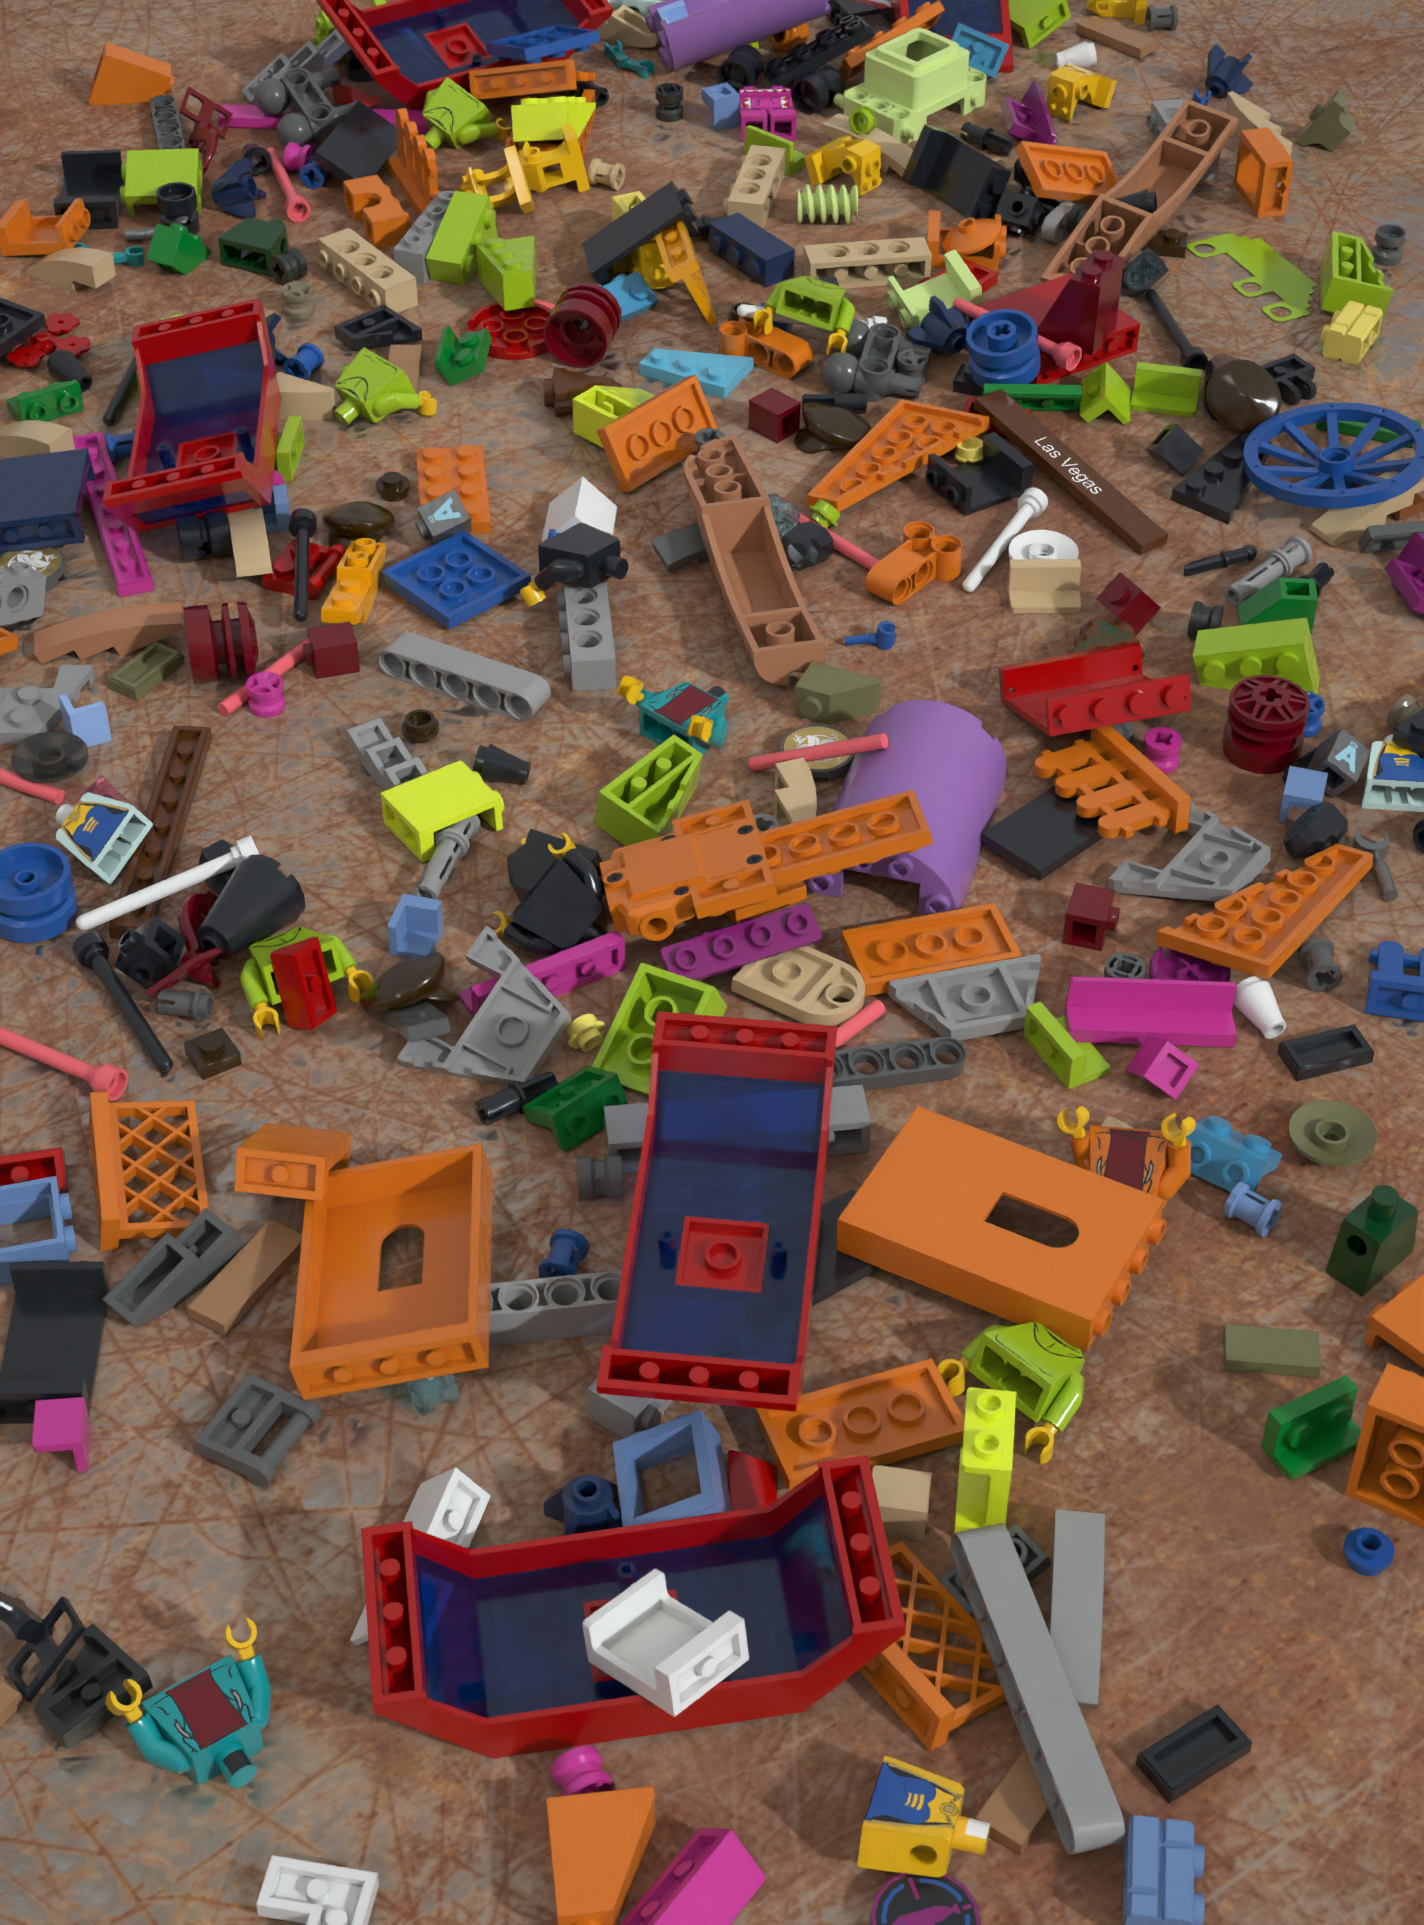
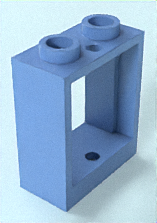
[0,1176,78,1285]
[612,1409,732,1527]

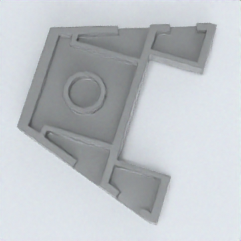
[0,665,95,745]
[1108,801,1271,902]
[397,926,572,1085]

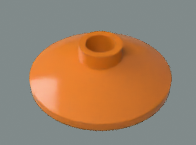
[942,218,1001,256]

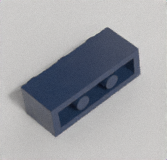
[708,213,795,288]

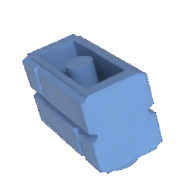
[1122,1815,1204,1925]

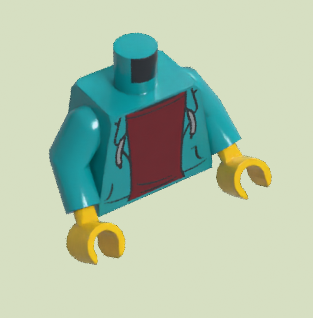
[617,676,728,754]
[106,1618,272,1788]

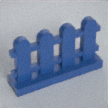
[1365,941,1424,1022]

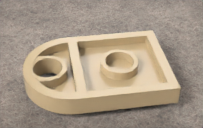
[731,946,865,1026]

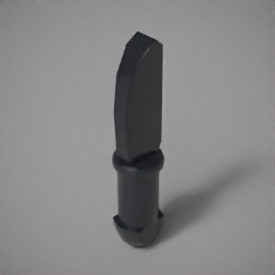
[1184,545,1257,576]

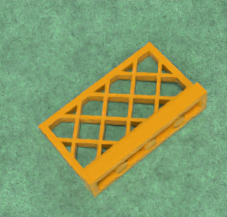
[655,219,718,326]

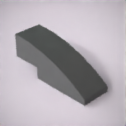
[102,1208,245,1328]

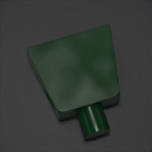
[218,218,289,277]
[1325,1185,1418,1297]

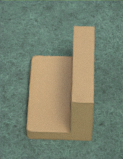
[1007,559,1082,614]

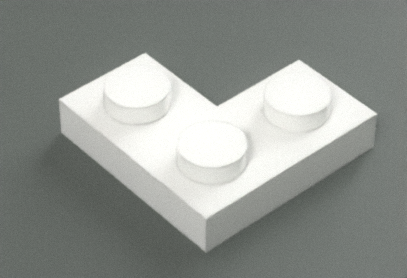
[256,1855,379,1925]

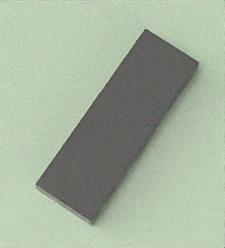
[382,999,451,1043]

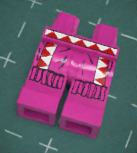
[739,86,797,142]

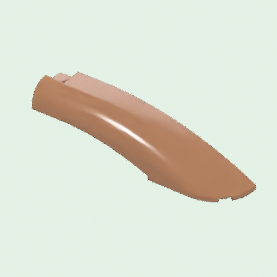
[1040,99,1239,282]
[684,435,825,685]

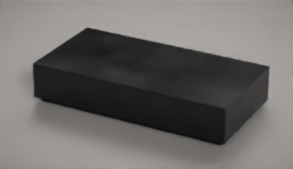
[1277,1024,1374,1082]
[1136,1704,1252,1803]

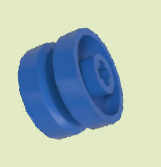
[966,309,1041,388]
[0,842,78,943]

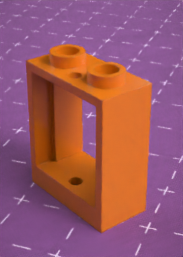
[1233,127,1294,218]

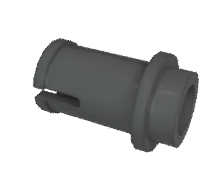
[158,988,214,1022]

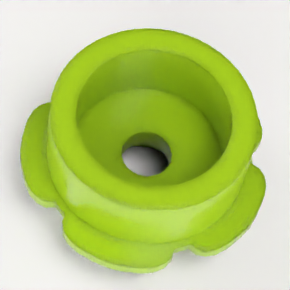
[849,106,876,135]
[809,499,841,528]

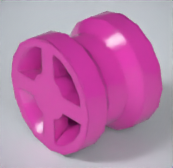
[283,142,316,172]
[246,672,286,718]
[1142,727,1182,774]
[550,1745,615,1796]

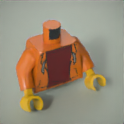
[1057,1106,1196,1209]

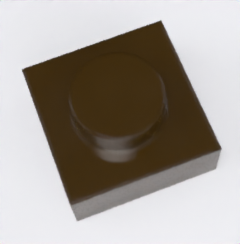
[1155,229,1188,258]
[184,1027,242,1080]

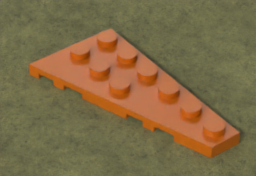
[807,399,990,512]
[1156,843,1374,980]

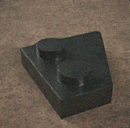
[34,1623,153,1750]

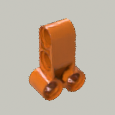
[718,316,814,379]
[865,521,962,605]

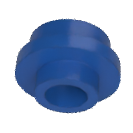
[1343,1527,1394,1576]

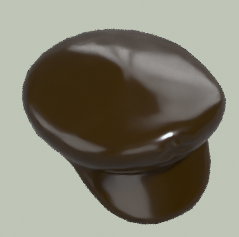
[1207,359,1281,434]
[794,402,872,453]
[322,501,395,548]
[360,953,461,1013]

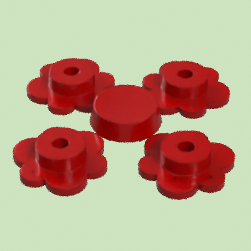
[6,313,91,368]

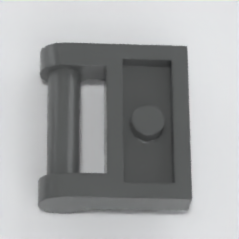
[194,1374,322,1488]

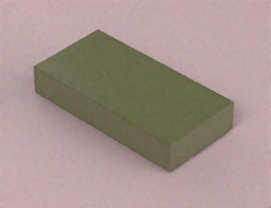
[107,642,185,701]
[1223,1324,1321,1378]

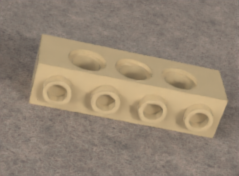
[723,145,786,229]
[317,228,418,313]
[803,237,932,289]

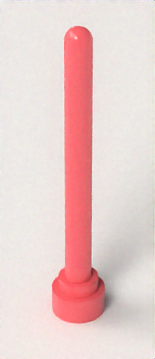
[266,147,311,223]
[953,298,1082,371]
[0,1027,128,1101]

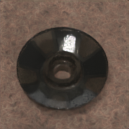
[11,731,89,783]

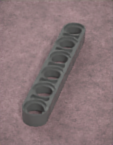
[150,95,186,150]
[722,1037,967,1096]

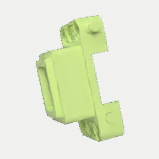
[834,28,987,145]

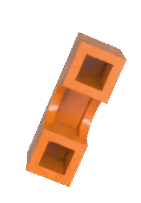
[343,175,412,249]

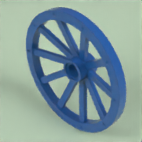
[1243,402,1424,509]

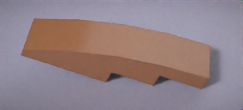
[34,602,185,664]

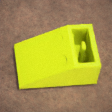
[511,96,596,142]
[573,385,654,448]

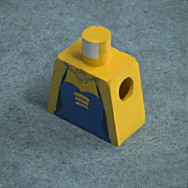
[857,1756,991,1878]

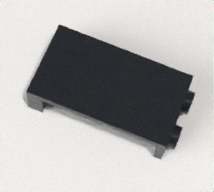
[901,124,1012,219]
[53,149,124,230]
[582,181,699,286]
[0,1261,110,1424]

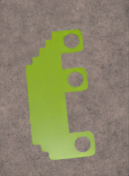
[1186,233,1317,322]

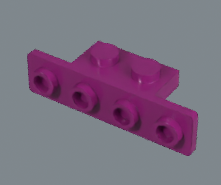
[1000,81,1057,145]
[1384,532,1424,616]
[659,903,822,981]

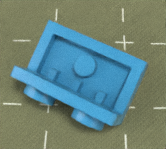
[951,22,1009,80]
[598,271,659,322]
[1186,1116,1282,1193]

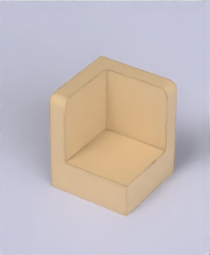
[872,1465,932,1542]

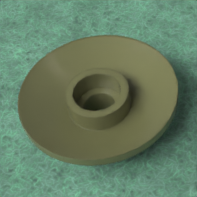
[1288,1100,1377,1167]

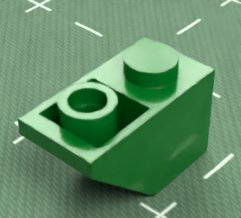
[146,223,212,275]
[1237,577,1318,635]

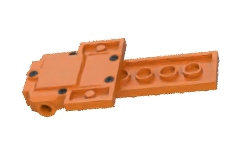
[599,789,933,941]

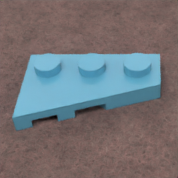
[639,348,754,399]

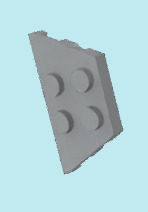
[888,954,1041,1041]

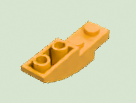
[321,538,386,625]

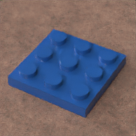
[485,24,600,64]
[381,530,531,629]

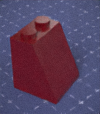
[1038,250,1124,356]

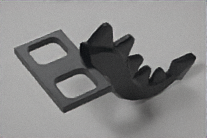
[0,1591,86,1702]

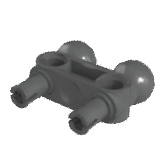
[254,66,358,147]
[821,319,932,402]

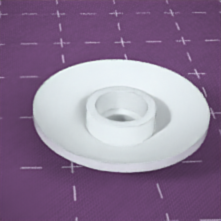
[1008,530,1079,560]

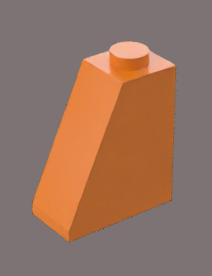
[88,42,175,106]
[546,1786,655,1925]

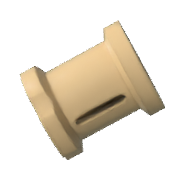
[587,158,625,190]

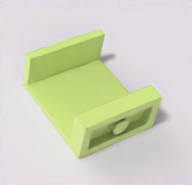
[886,250,983,329]

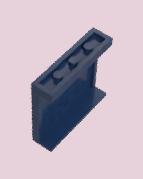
[0,448,96,553]

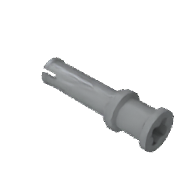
[1224,535,1313,607]
[412,815,480,899]

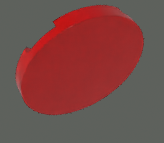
[467,302,552,360]

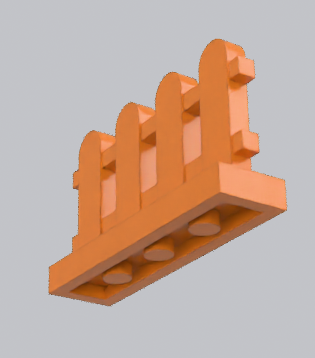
[469,59,596,100]
[387,108,439,217]
[1034,725,1191,839]

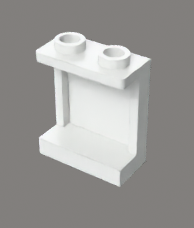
[582,1569,749,1717]

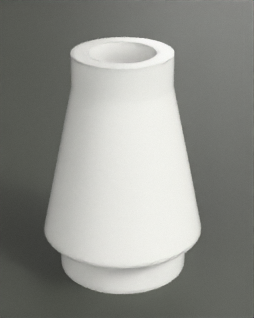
[1055,41,1097,69]
[1234,976,1287,1039]

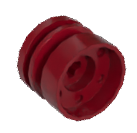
[543,282,622,369]
[183,601,259,684]
[1222,675,1310,774]

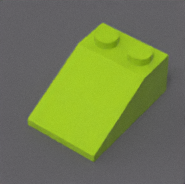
[592,962,727,1101]

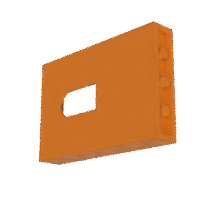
[836,1106,1167,1352]
[289,1143,493,1400]

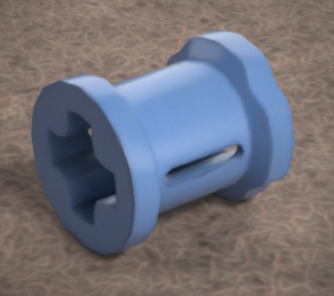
[1223,1181,1283,1237]

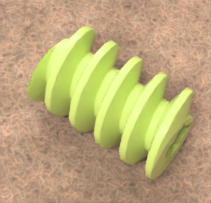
[797,184,858,224]

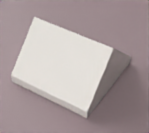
[541,476,617,543]

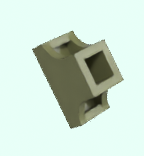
[1297,88,1356,152]

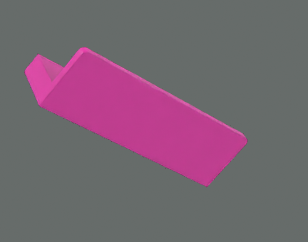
[459,930,625,1018]
[1064,976,1237,1048]
[620,1828,765,1925]

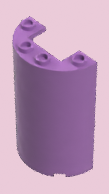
[645,0,831,72]
[803,700,1008,915]

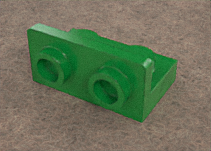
[434,326,492,386]
[6,380,84,422]
[522,1065,628,1151]
[1261,1375,1361,1480]

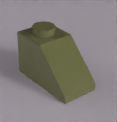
[794,661,881,725]

